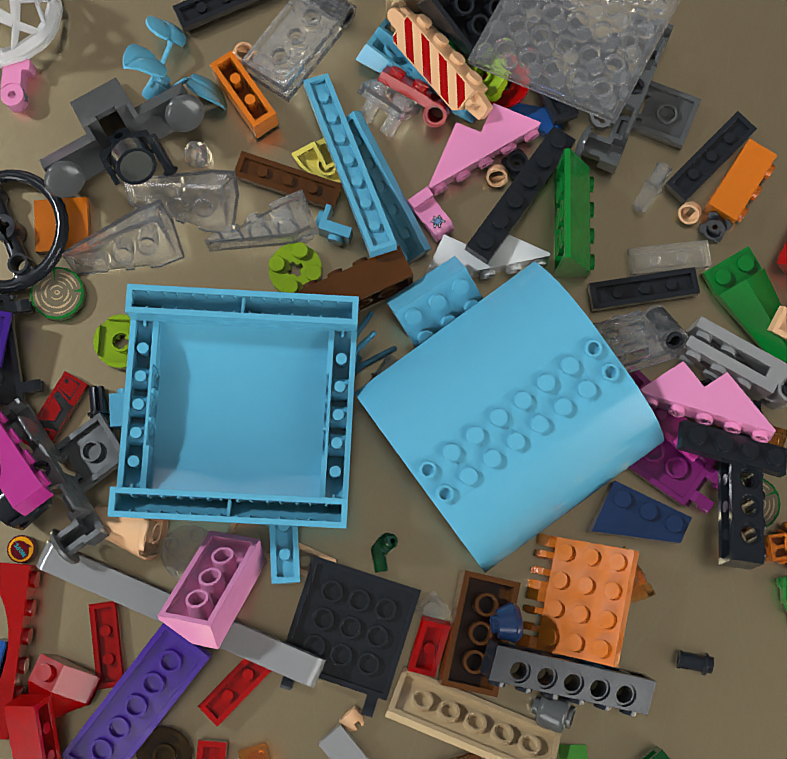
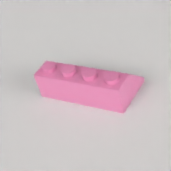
[157,531,266,649]

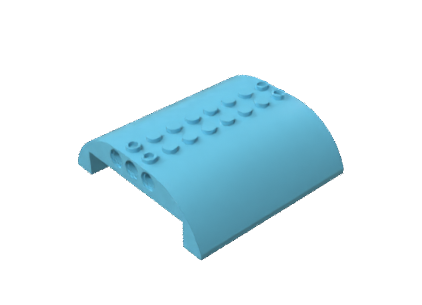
[354,261,664,573]
[108,284,359,529]

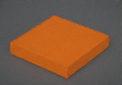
[34,197,91,254]

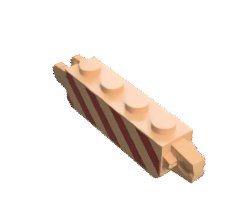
[387,7,493,120]

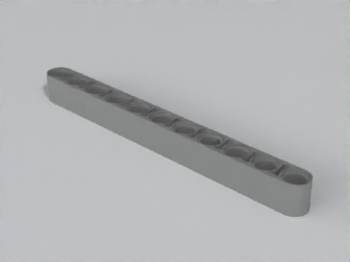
[36,541,326,688]

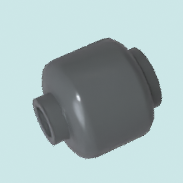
[532,695,576,733]

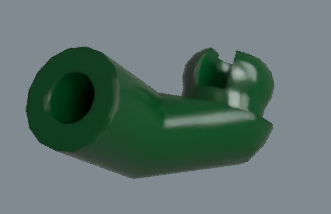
[371,533,398,573]

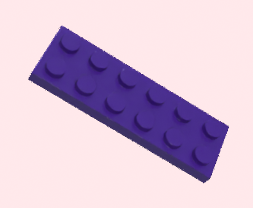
[61,623,212,759]

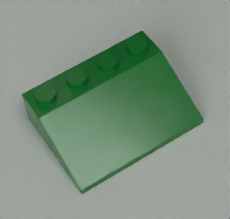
[554,148,595,278]

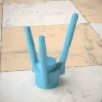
[355,311,397,374]

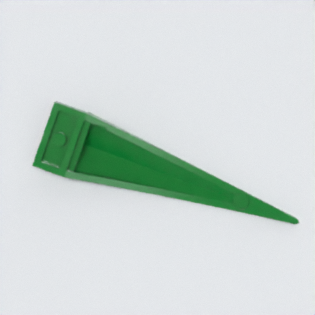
[701,246,787,363]

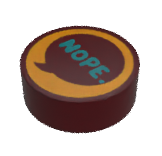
[7,535,38,563]

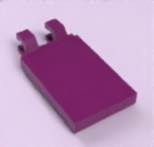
[627,438,718,514]

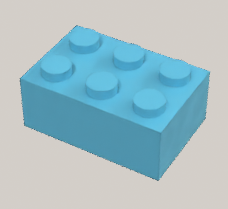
[386,256,483,348]

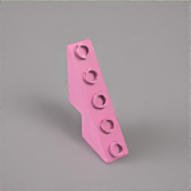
[428,103,541,195]
[640,361,776,443]

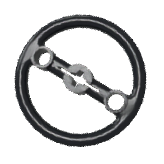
[0,169,69,293]

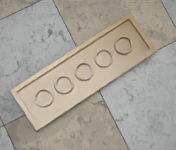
[385,666,562,759]

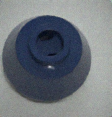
[490,602,523,643]

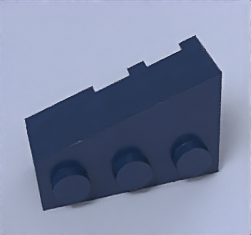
[586,481,692,544]

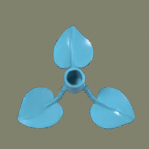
[123,16,227,111]

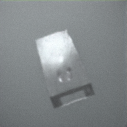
[627,240,712,277]

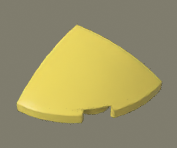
[291,138,341,183]

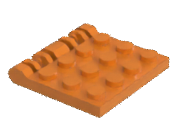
[517,533,639,668]

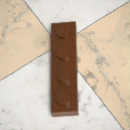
[233,151,342,211]

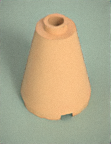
[94,505,169,561]

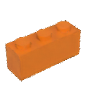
[209,50,279,139]
[703,138,777,225]

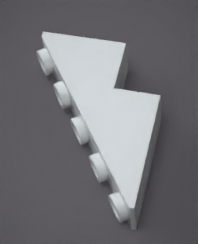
[425,234,551,279]

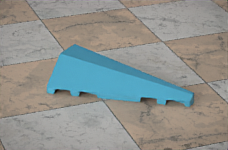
[355,18,476,123]

